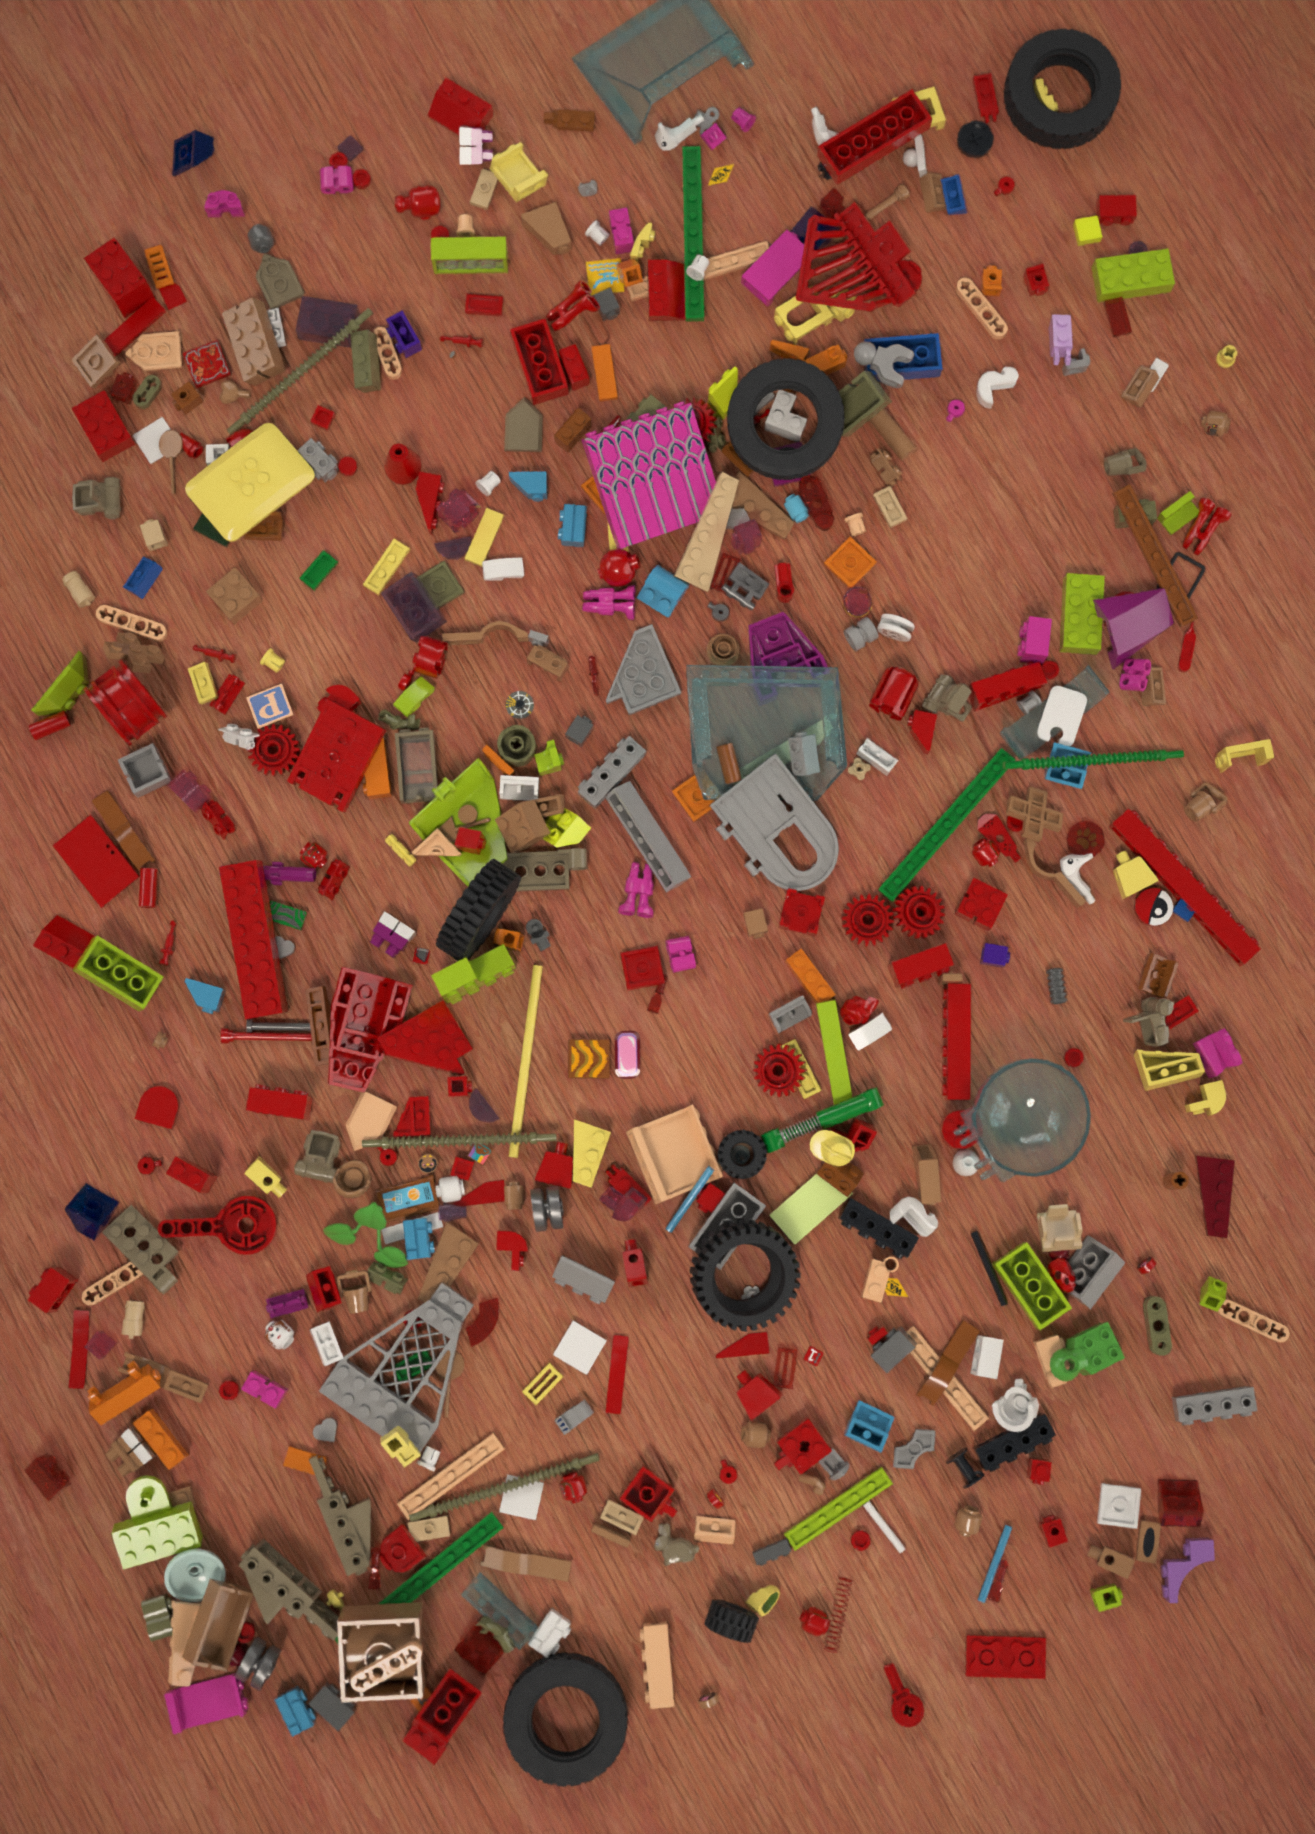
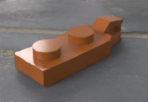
[543,109,595,132]

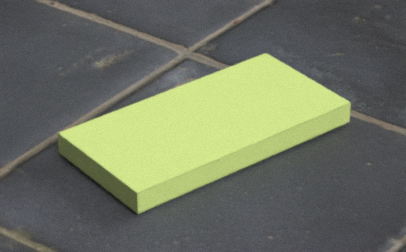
[769,1173,853,1245]

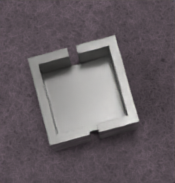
[118,743,173,798]

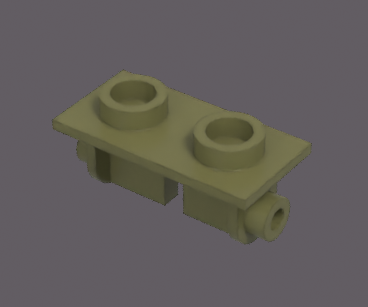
[706,413,726,453]
[368,1262,408,1294]

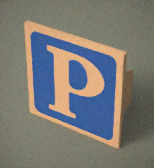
[246,684,293,729]

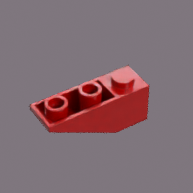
[416,472,445,535]

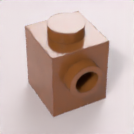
[171,381,203,415]

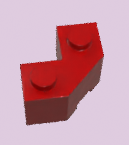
[828,1117,877,1152]

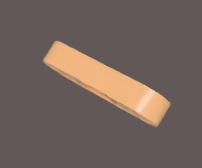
[373,327,402,380]

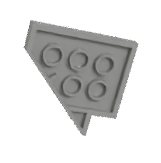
[606,624,681,715]

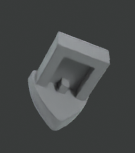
[726,508,751,531]
[819,1448,850,1481]

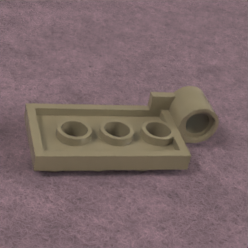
[503,848,588,892]
[102,1205,179,1295]

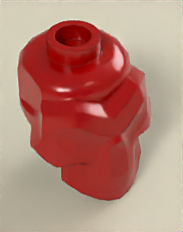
[840,996,879,1025]

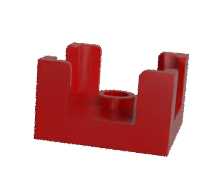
[778,888,825,937]

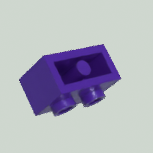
[386,311,422,358]

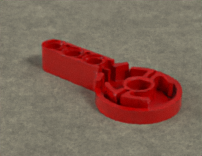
[158,1196,277,1255]

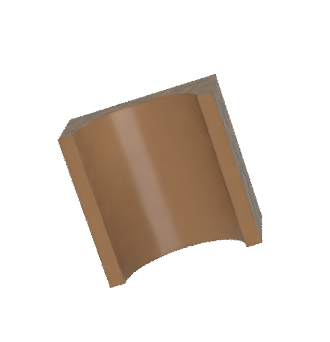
[337,1602,427,1702]

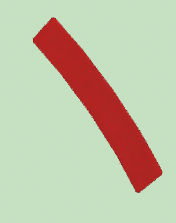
[68,1310,89,1389]
[605,1335,629,1414]

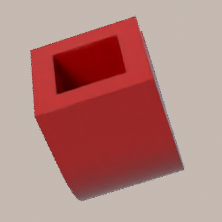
[316,685,362,713]
[496,1231,528,1271]

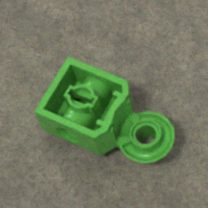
[1050,1322,1125,1382]

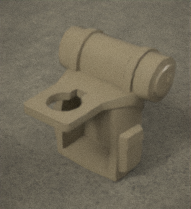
[72,477,121,520]
[921,675,972,722]
[1123,997,1174,1046]
[294,1130,341,1183]

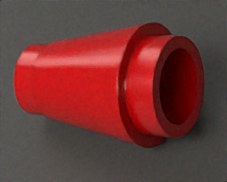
[180,433,203,459]

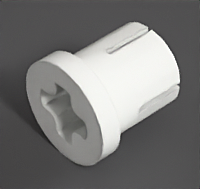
[585,220,610,246]
[686,255,709,281]
[475,471,501,496]
[416,1446,441,1471]

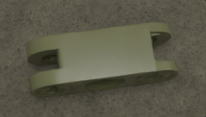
[1143,1296,1172,1356]

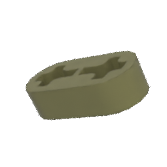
[133,375,162,409]

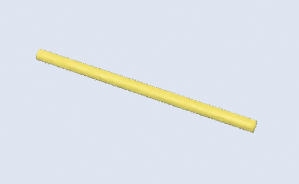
[508,965,543,1158]

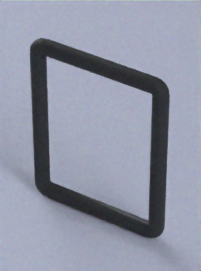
[1157,552,1206,599]

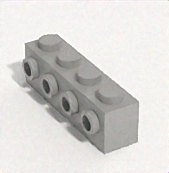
[578,736,646,809]
[1172,1386,1257,1425]

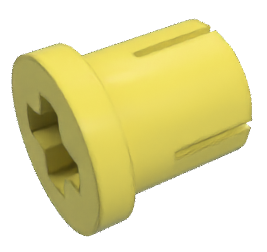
[1216,345,1237,368]
[260,648,285,673]

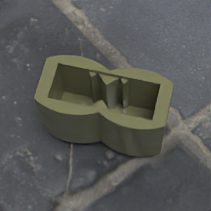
[141,1593,173,1642]

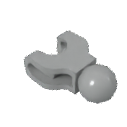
[853,341,914,388]

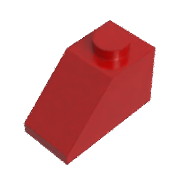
[907,710,937,755]

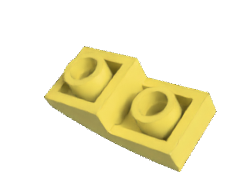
[1033,79,1058,112]
[630,223,655,262]

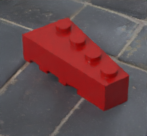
[969,661,1048,712]

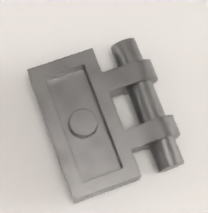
[721,562,769,611]

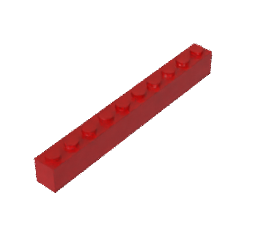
[1109,808,1261,966]

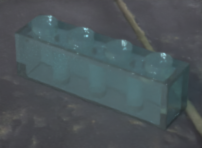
[461,1572,538,1650]

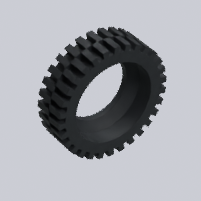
[435,859,521,961]
[690,1219,801,1331]

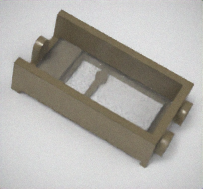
[395,728,438,804]

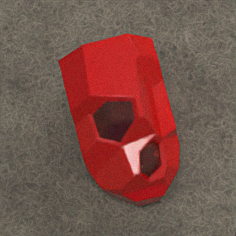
[1048,1258,1076,1293]

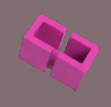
[609,208,634,254]
[241,1370,289,1409]

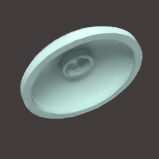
[164,1549,225,1602]

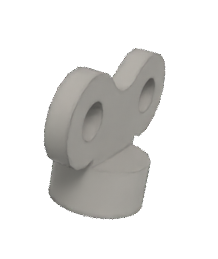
[694,107,719,135]

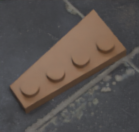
[419,1222,479,1303]

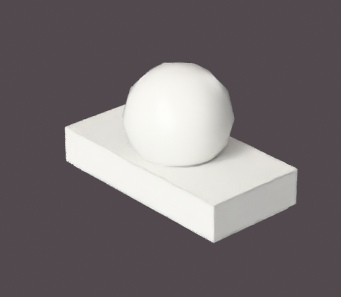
[903,135,927,178]

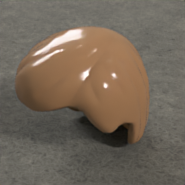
[333,1160,371,1199]

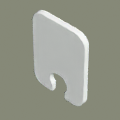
[1037,686,1087,746]

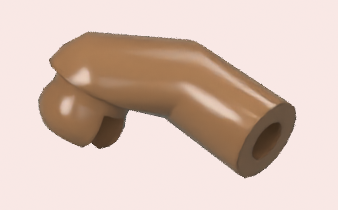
[799,1472,826,1495]

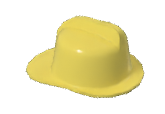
[810,1130,855,1166]

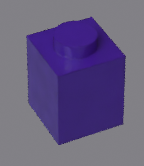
[980,943,1010,968]

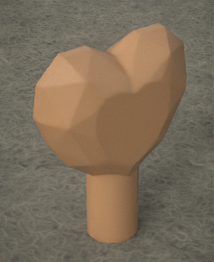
[219,380,251,404]

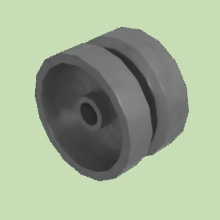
[530,1186,564,1232]
[235,1637,281,1691]

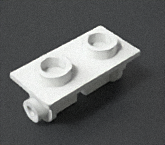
[219,724,259,750]

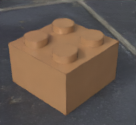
[206,568,263,625]
[495,799,550,854]

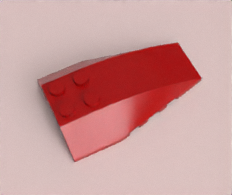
[328,967,413,1093]

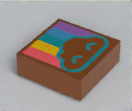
[467,1144,494,1166]

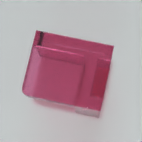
[85,1331,117,1359]

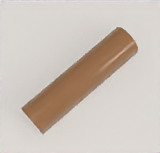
[869,408,917,461]

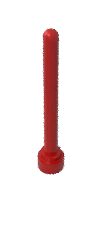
[221,1028,312,1044]

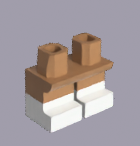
[105,1427,156,1476]

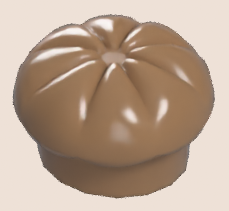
[706,634,740,667]

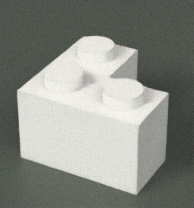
[764,389,807,442]

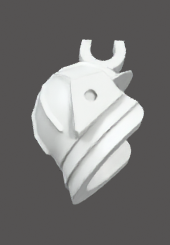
[992,1379,1039,1432]

